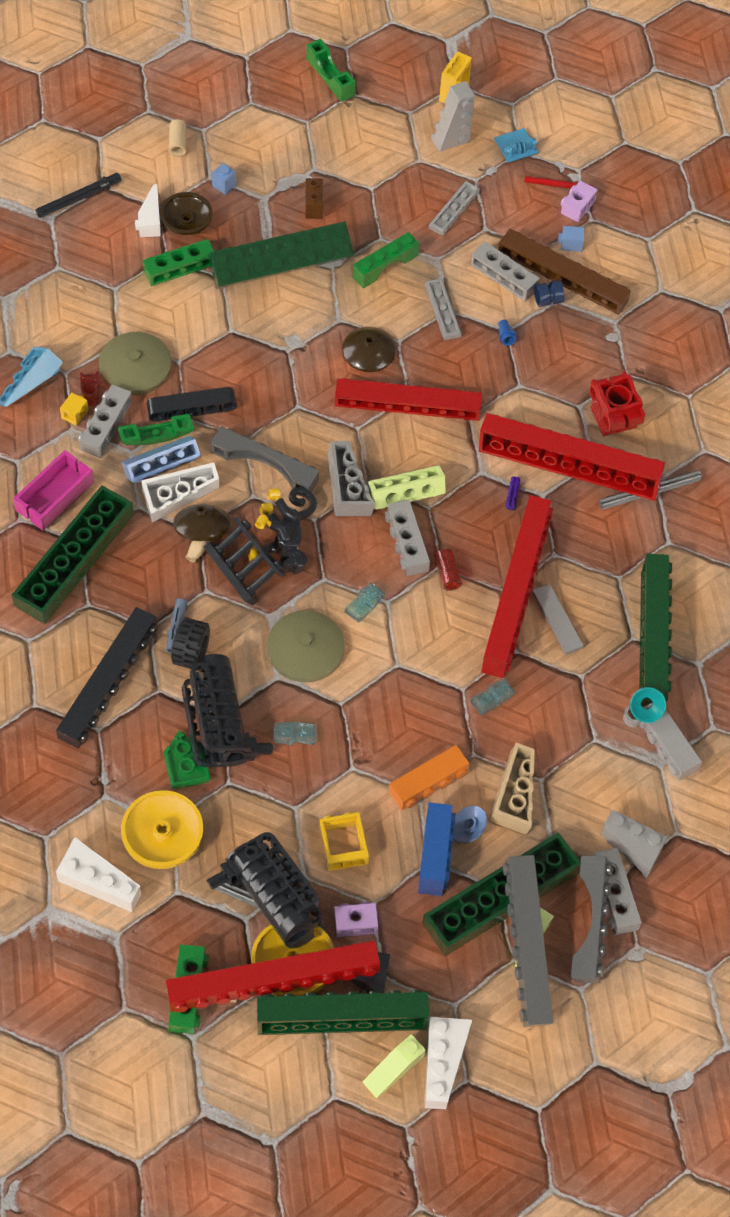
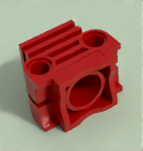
[590,371,645,437]

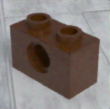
[305,178,323,219]

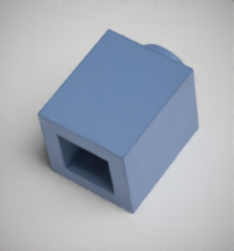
[212,163,237,195]
[558,226,584,252]

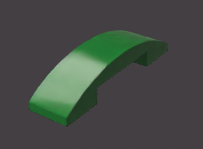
[118,414,194,445]

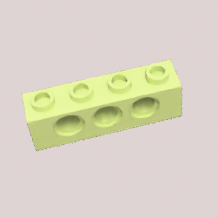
[368,465,446,510]

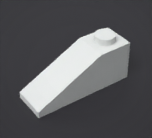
[135,184,161,237]

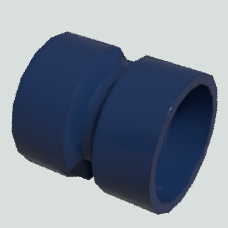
[534,280,565,307]

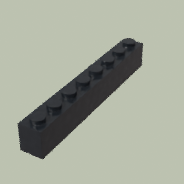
[56,607,158,748]

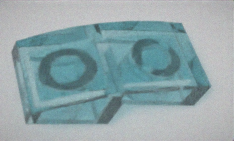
[344,582,385,623]
[470,678,515,716]
[274,722,317,745]

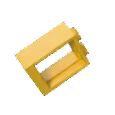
[439,51,472,103]
[319,812,369,872]

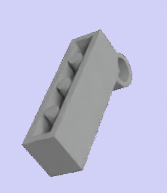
[623,703,702,781]

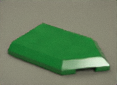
[163,731,211,789]

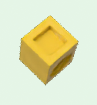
[60,392,88,426]

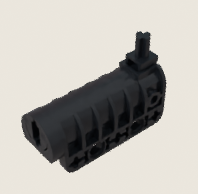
[181,654,273,767]
[206,832,322,948]

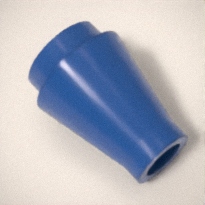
[498,319,517,346]

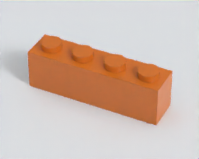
[389,745,469,810]

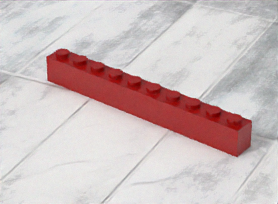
[166,940,380,1012]

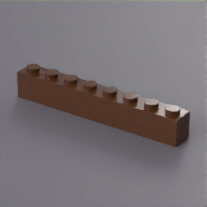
[498,229,631,315]

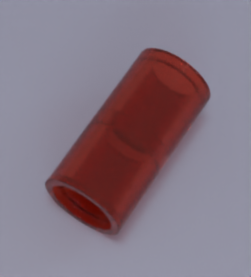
[434,549,462,591]

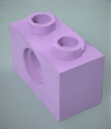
[560,180,598,222]
[334,901,378,938]

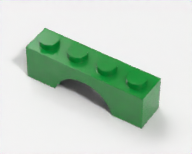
[306,38,356,102]
[353,232,419,289]

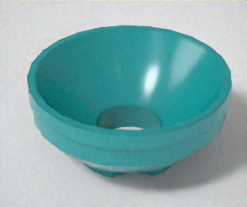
[630,687,666,723]

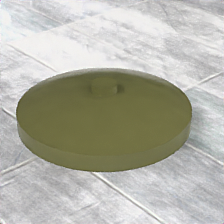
[99,332,171,395]
[267,611,345,682]

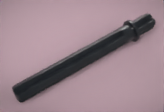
[35,172,122,218]

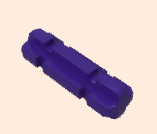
[506,476,521,510]

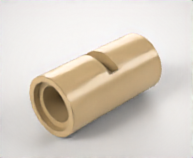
[169,119,186,157]

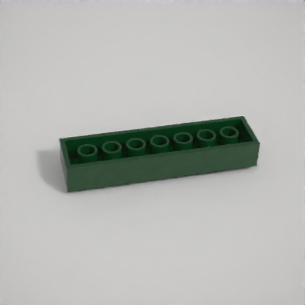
[208,221,354,289]
[12,485,134,624]
[639,553,672,707]
[422,832,581,957]
[257,990,429,1035]

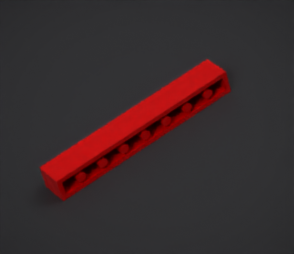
[335,378,482,421]

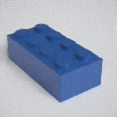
[418,802,456,896]

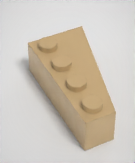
[489,743,535,835]

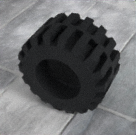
[171,617,210,669]

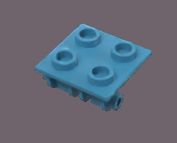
[494,128,539,163]

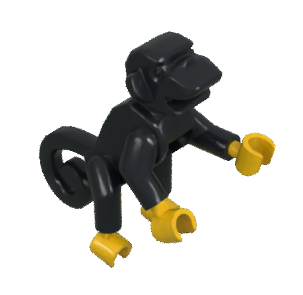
[248,487,317,575]

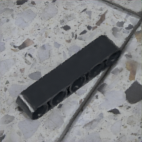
[146,387,238,422]

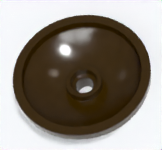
[160,192,212,235]
[342,327,396,372]
[173,504,230,541]

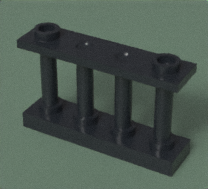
[203,516,286,605]

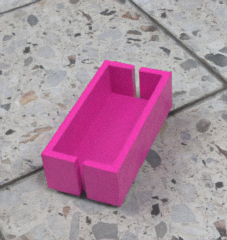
[13,450,94,531]

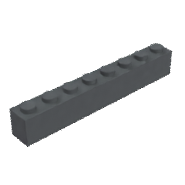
[503,855,553,1027]

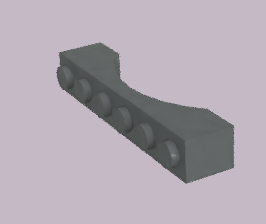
[211,427,319,492]
[571,856,613,983]

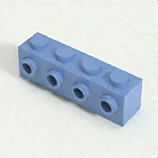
[121,436,201,482]

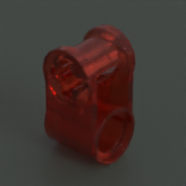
[80,371,99,406]

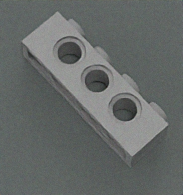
[470,241,540,301]
[78,385,132,458]
[385,499,430,576]
[593,848,642,935]

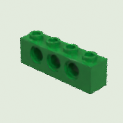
[142,239,214,287]
[168,944,209,1034]

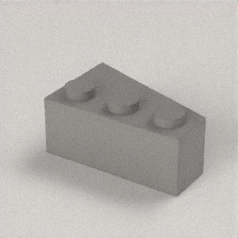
[601,809,667,879]

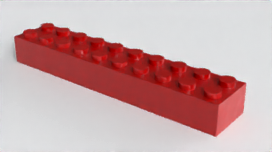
[479,413,665,501]
[481,495,554,678]

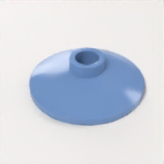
[453,806,487,843]

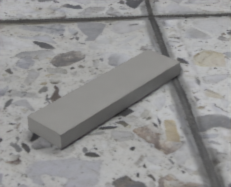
[429,181,480,236]
[425,278,461,341]
[532,584,583,655]

